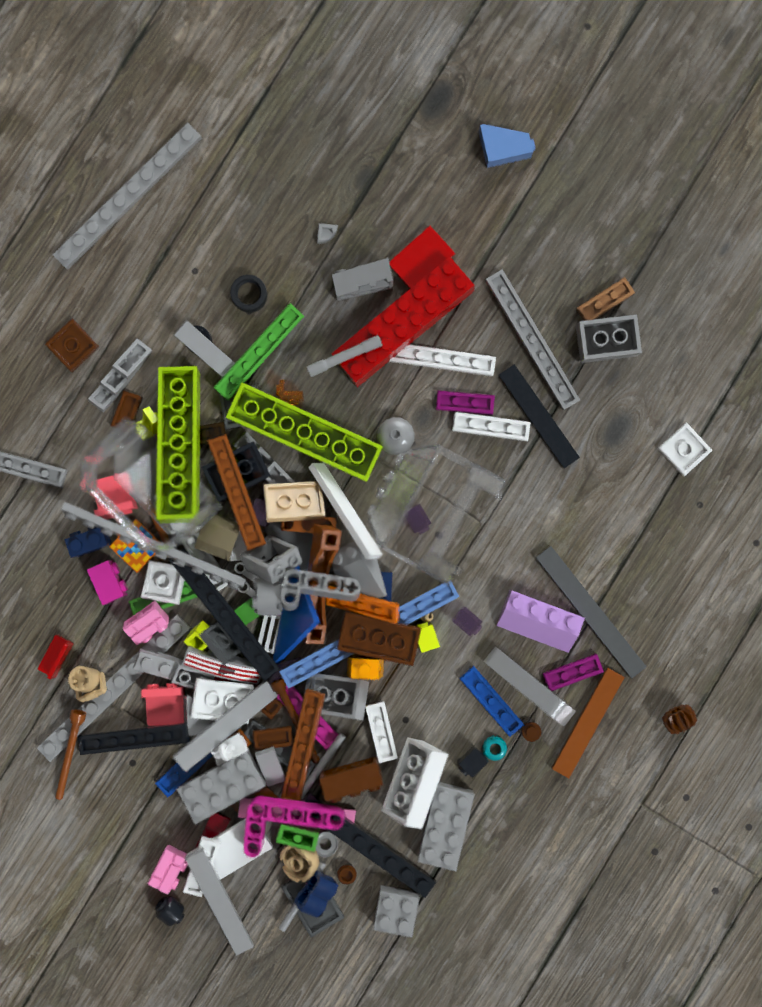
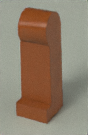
[281,517,336,533]

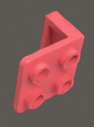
[92,472,138,520]
[141,683,185,726]

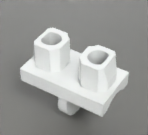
[211,733,248,766]

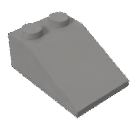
[332,541,387,599]
[304,674,369,720]

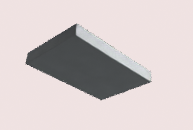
[282,880,344,938]

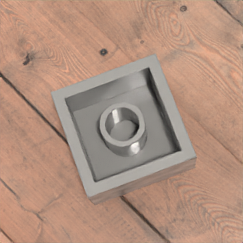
[374,885,419,937]

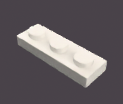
[365,701,398,763]
[183,836,220,897]

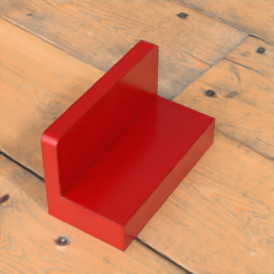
[37,635,74,680]

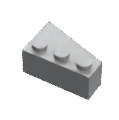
[332,258,393,301]

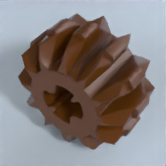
[662,704,697,734]

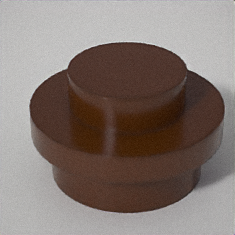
[522,722,541,742]
[337,864,357,885]

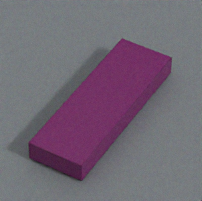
[436,391,495,415]
[542,654,604,691]

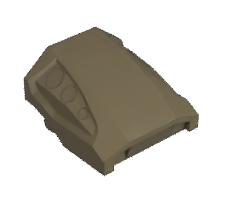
[194,512,240,561]

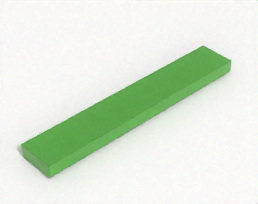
[213,303,304,401]

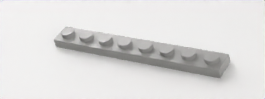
[485,269,580,410]

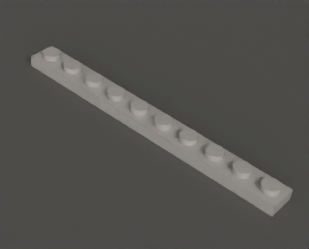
[53,123,202,270]
[61,502,246,590]
[37,614,191,762]

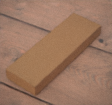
[576,277,635,321]

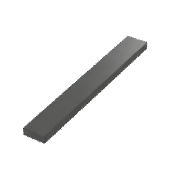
[535,546,647,679]

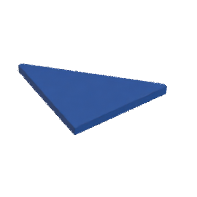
[273,566,320,664]

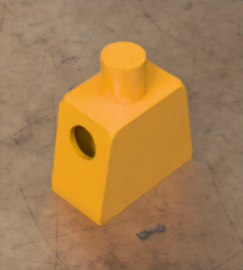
[347,656,384,680]

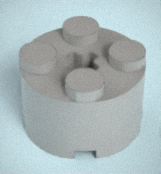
[253,577,283,616]

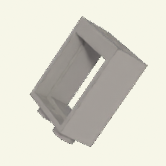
[240,535,303,584]

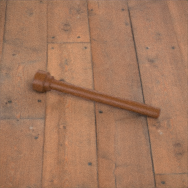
[55,709,87,800]

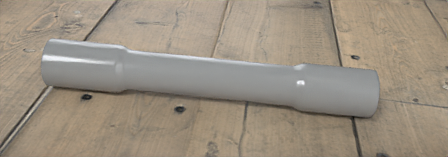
[307,335,383,377]

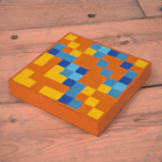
[109,519,163,573]

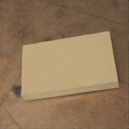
[263,481,325,522]

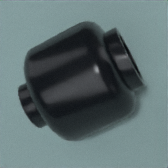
[155,896,184,926]

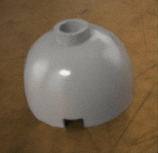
[377,417,415,455]

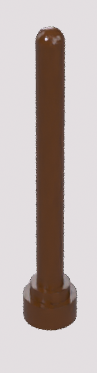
[270,678,320,764]

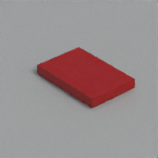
[389,226,455,289]

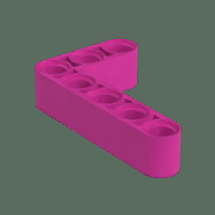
[243,796,345,858]

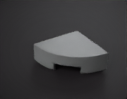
[317,223,338,244]

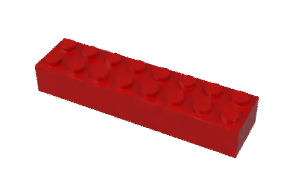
[331,257,475,387]

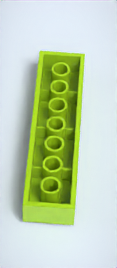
[156,366,200,523]
[226,382,383,482]

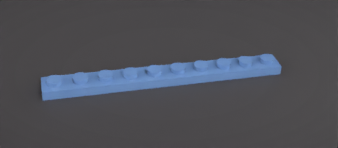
[279,580,459,689]

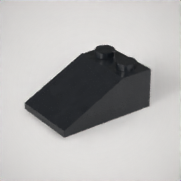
[202,441,271,503]

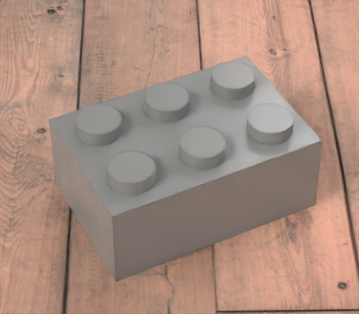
[576,315,642,363]

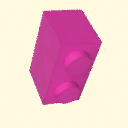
[87,560,128,605]

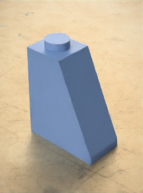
[479,124,535,168]

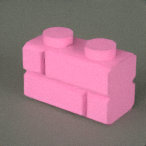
[123,601,169,645]
[148,845,188,894]

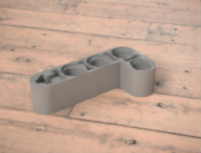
[281,569,361,611]

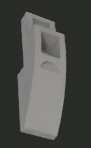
[133,649,215,689]

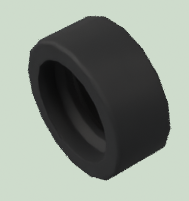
[230,274,268,313]

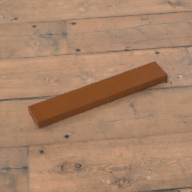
[208,434,266,551]
[551,668,625,778]
[281,688,326,801]

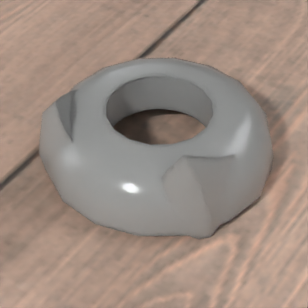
[315,831,338,858]

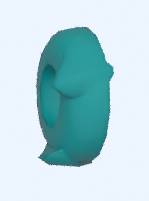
[482,735,507,761]

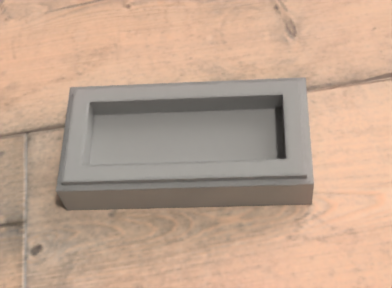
[255,746,286,786]

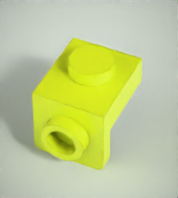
[133,406,158,440]

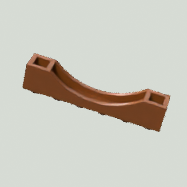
[302,524,342,644]

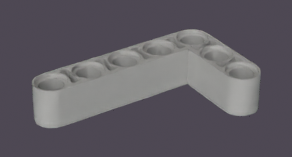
[483,646,576,726]

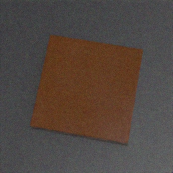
[45,318,100,372]

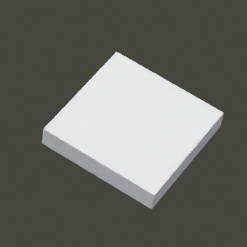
[657,422,713,477]
[141,560,185,605]

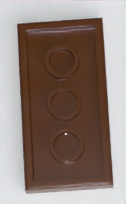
[337,611,421,666]

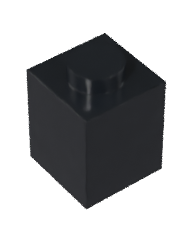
[458,745,489,778]

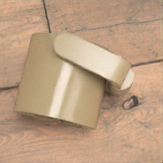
[68,666,107,702]

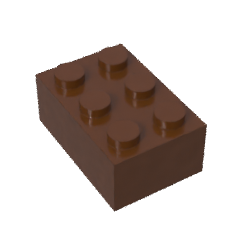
[319,756,383,803]

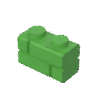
[276,823,320,852]

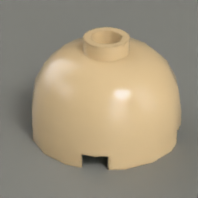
[280,845,319,882]

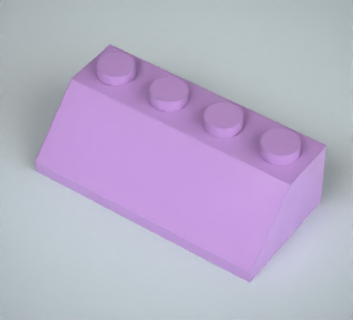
[496,590,585,653]

